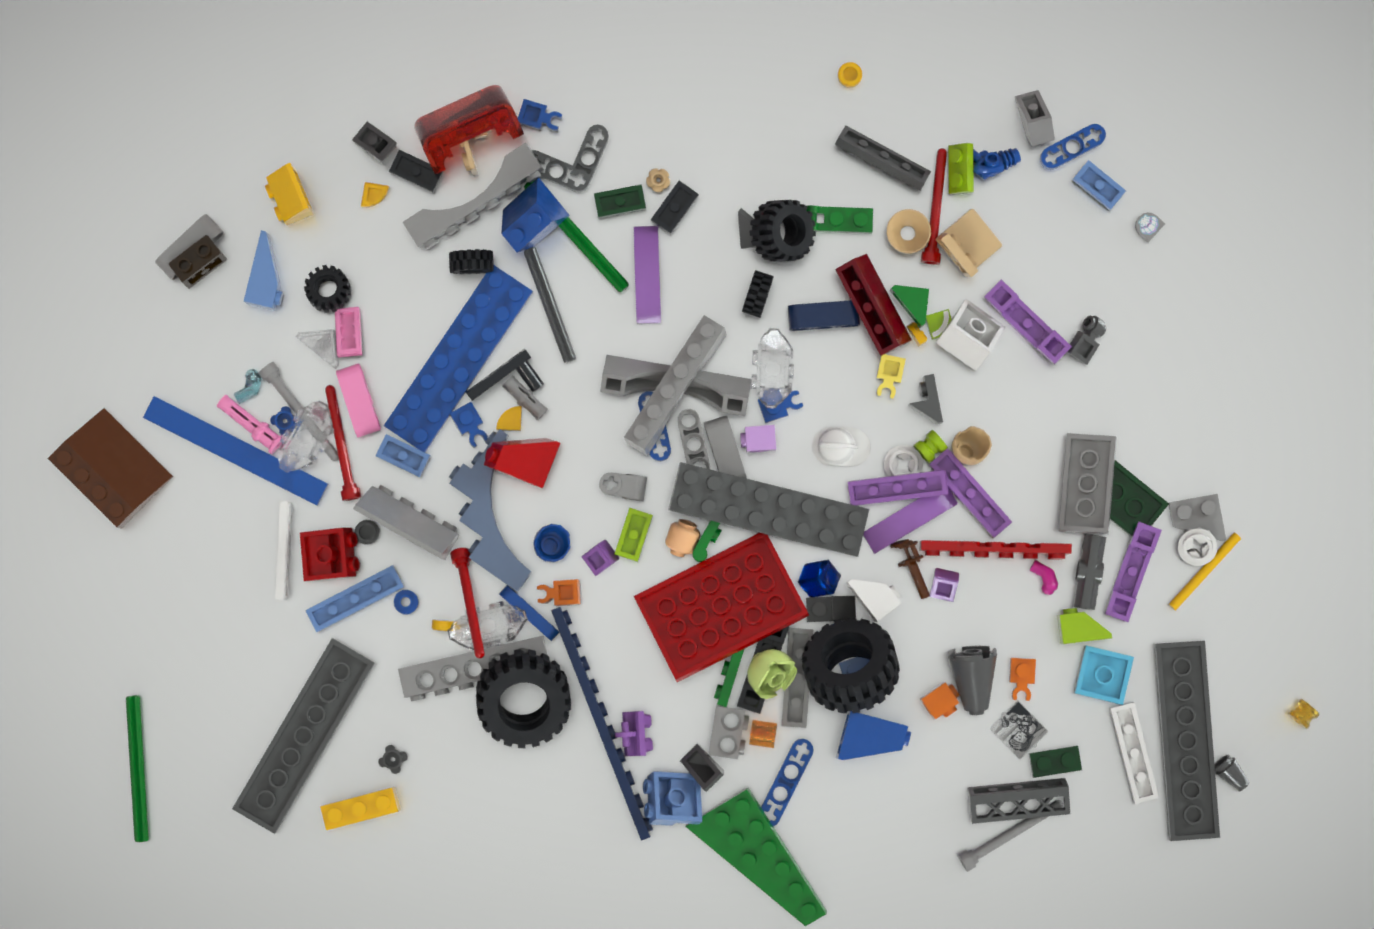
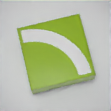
[926,309,952,340]

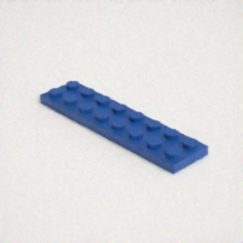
[384,265,533,452]

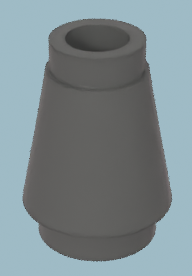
[1215,755,1250,792]

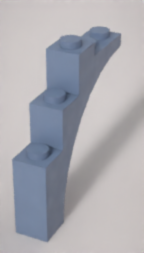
[449,429,532,592]

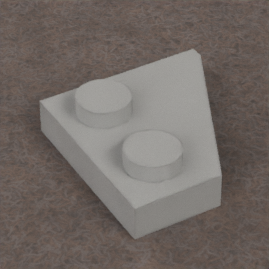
[1169,494,1226,541]

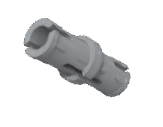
[502,375,548,420]

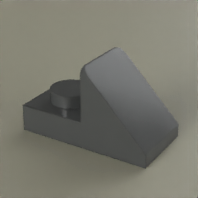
[352,121,397,164]
[908,374,943,425]
[806,596,856,622]

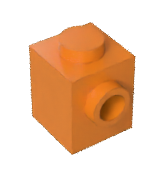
[920,682,960,719]

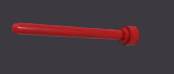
[921,148,947,265]
[325,385,362,501]
[450,548,485,659]

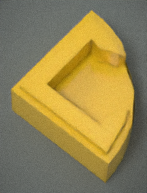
[361,182,390,207]
[906,322,928,347]
[496,406,522,431]

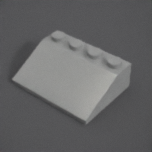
[353,485,459,560]

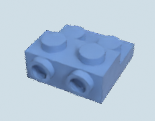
[643,771,702,826]

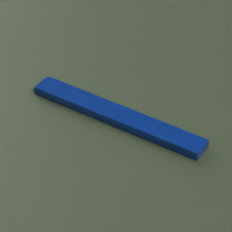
[143,396,329,506]

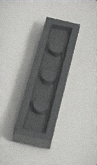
[835,125,931,191]

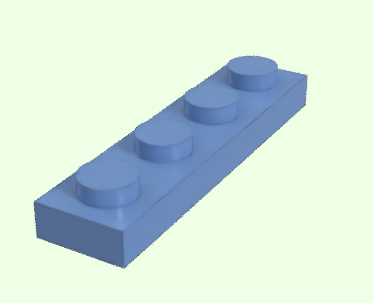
[305,565,404,632]

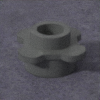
[378,745,407,774]

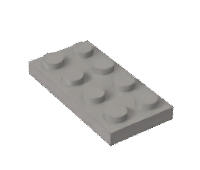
[1059,433,1117,535]

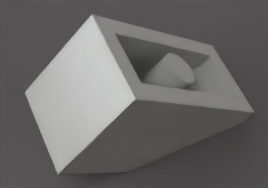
[1015,90,1055,147]

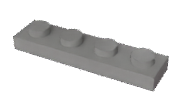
[782,628,813,728]

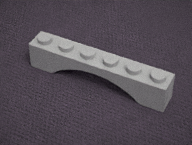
[403,143,544,249]
[624,315,726,456]
[600,355,751,416]

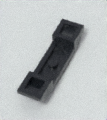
[737,626,789,714]

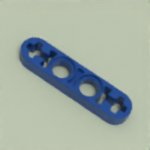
[761,739,814,826]

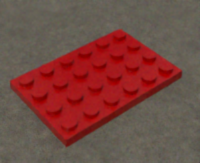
[634,533,809,682]

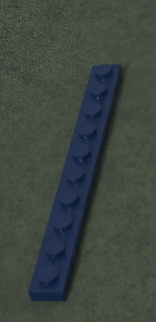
[551,607,653,841]

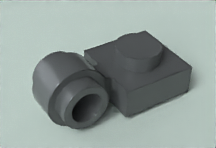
[1067,315,1106,365]

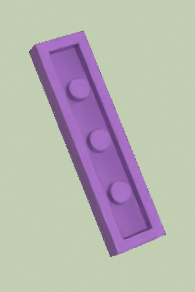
[929,448,1012,538]
[848,469,949,506]

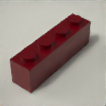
[835,254,912,356]

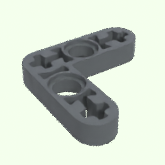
[532,124,609,192]

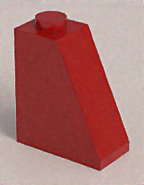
[484,438,560,488]

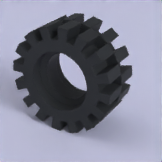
[449,249,494,274]
[304,265,351,313]
[742,270,774,318]

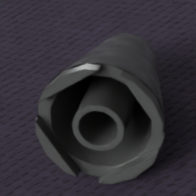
[948,645,997,715]

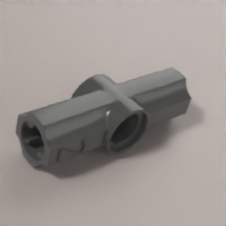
[1073,534,1106,610]

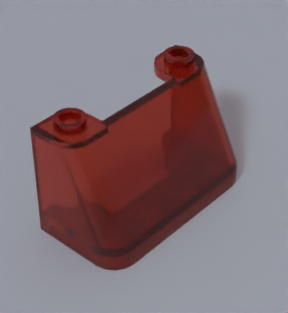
[414,85,524,174]

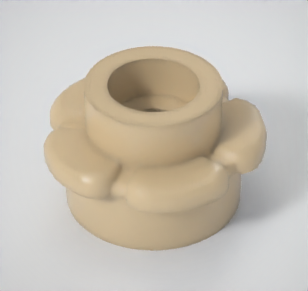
[646,168,670,192]

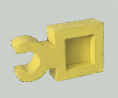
[877,354,906,399]

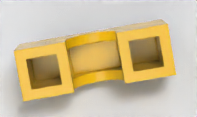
[320,787,401,830]

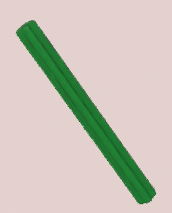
[524,181,629,292]
[126,695,149,842]

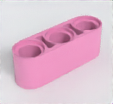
[336,363,381,438]

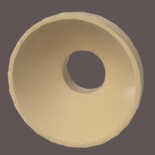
[886,209,931,254]

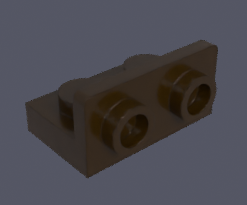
[169,235,227,289]

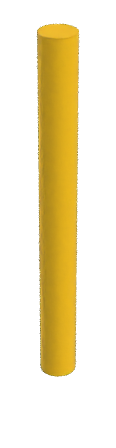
[1168,532,1241,611]

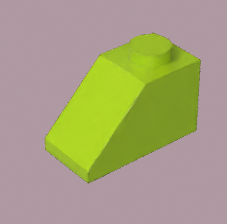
[1057,608,1112,644]

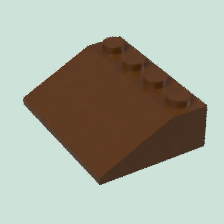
[47,408,174,529]

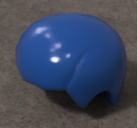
[533,524,570,562]

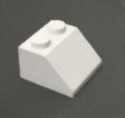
[936,299,1005,371]
[845,579,902,622]

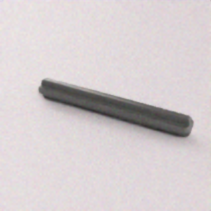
[524,247,576,363]

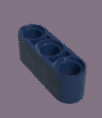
[788,300,860,331]

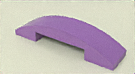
[634,226,661,324]
[984,279,1072,365]
[863,488,958,554]
[1105,521,1162,622]

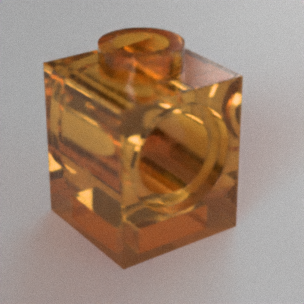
[749,720,777,748]

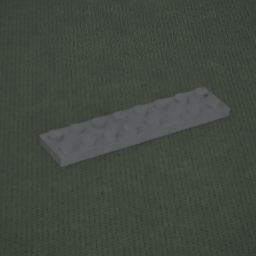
[668,462,869,557]
[232,638,375,834]
[1155,641,1220,841]

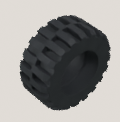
[801,618,900,714]
[476,649,571,748]

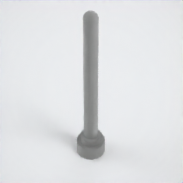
[258,362,339,461]
[957,800,1064,872]

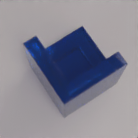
[798,559,841,597]

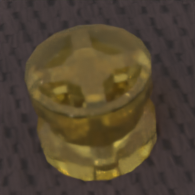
[1288,699,1320,730]

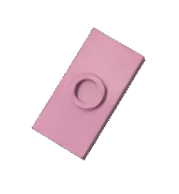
[335,307,362,358]

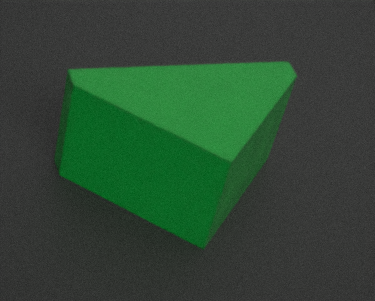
[890,285,929,328]

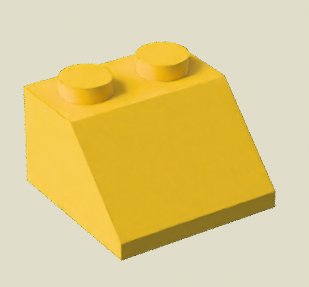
[265,163,314,225]

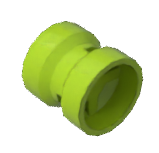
[913,430,948,464]

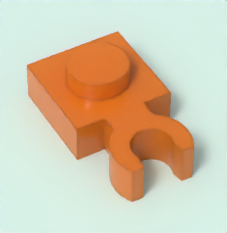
[537,579,581,606]
[1009,658,1036,701]

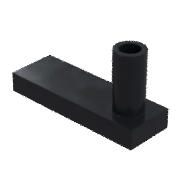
[466,349,544,401]

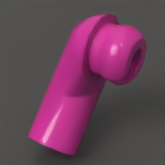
[1030,560,1058,595]

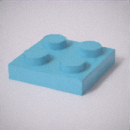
[1074,645,1134,705]

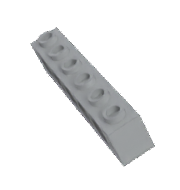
[398,636,547,701]

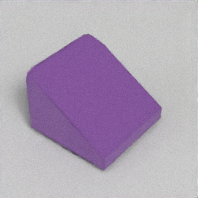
[581,540,619,576]
[929,568,959,602]

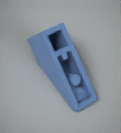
[244,230,283,311]

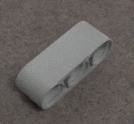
[155,214,224,280]
[678,409,710,469]
[703,415,747,479]

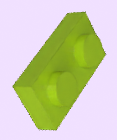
[948,143,974,195]
[614,507,653,562]

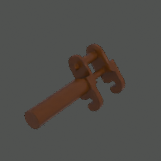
[890,539,930,599]

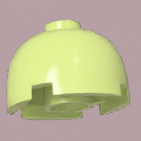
[747,649,797,699]

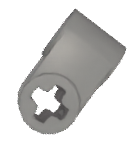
[599,472,647,501]

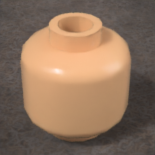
[665,519,701,557]

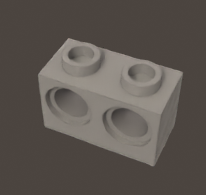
[709,706,749,759]

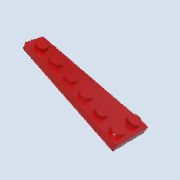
[919,540,1072,560]

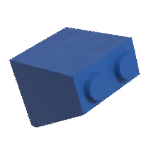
[501,178,570,253]
[836,711,911,760]

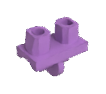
[615,711,653,756]

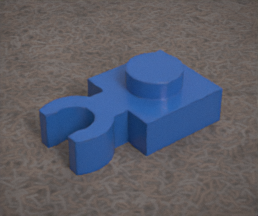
[517,99,562,131]
[757,391,803,423]
[450,402,488,448]

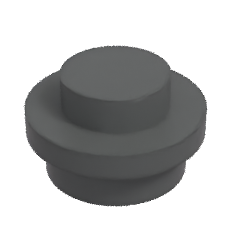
[355,520,379,544]

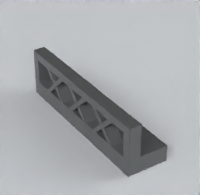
[968,778,1070,824]

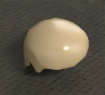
[951,426,992,465]

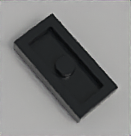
[389,150,444,193]
[651,180,699,235]

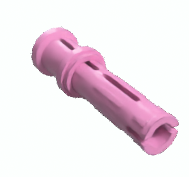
[217,395,285,454]

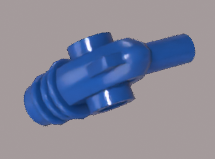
[973,148,1021,179]

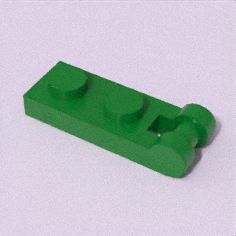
[806,205,873,234]
[692,521,722,562]
[714,649,744,707]

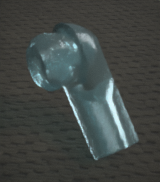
[234,369,262,404]

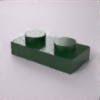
[594,184,646,218]
[1029,746,1082,778]

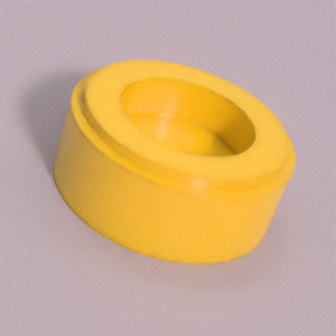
[838,62,862,88]
[431,620,457,631]

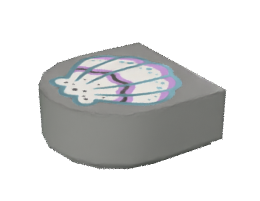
[1135,212,1165,242]

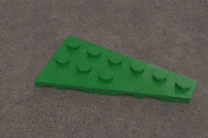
[685,788,827,926]

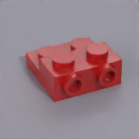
[300,527,360,581]

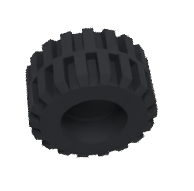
[749,200,816,262]

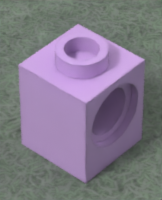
[740,425,776,453]

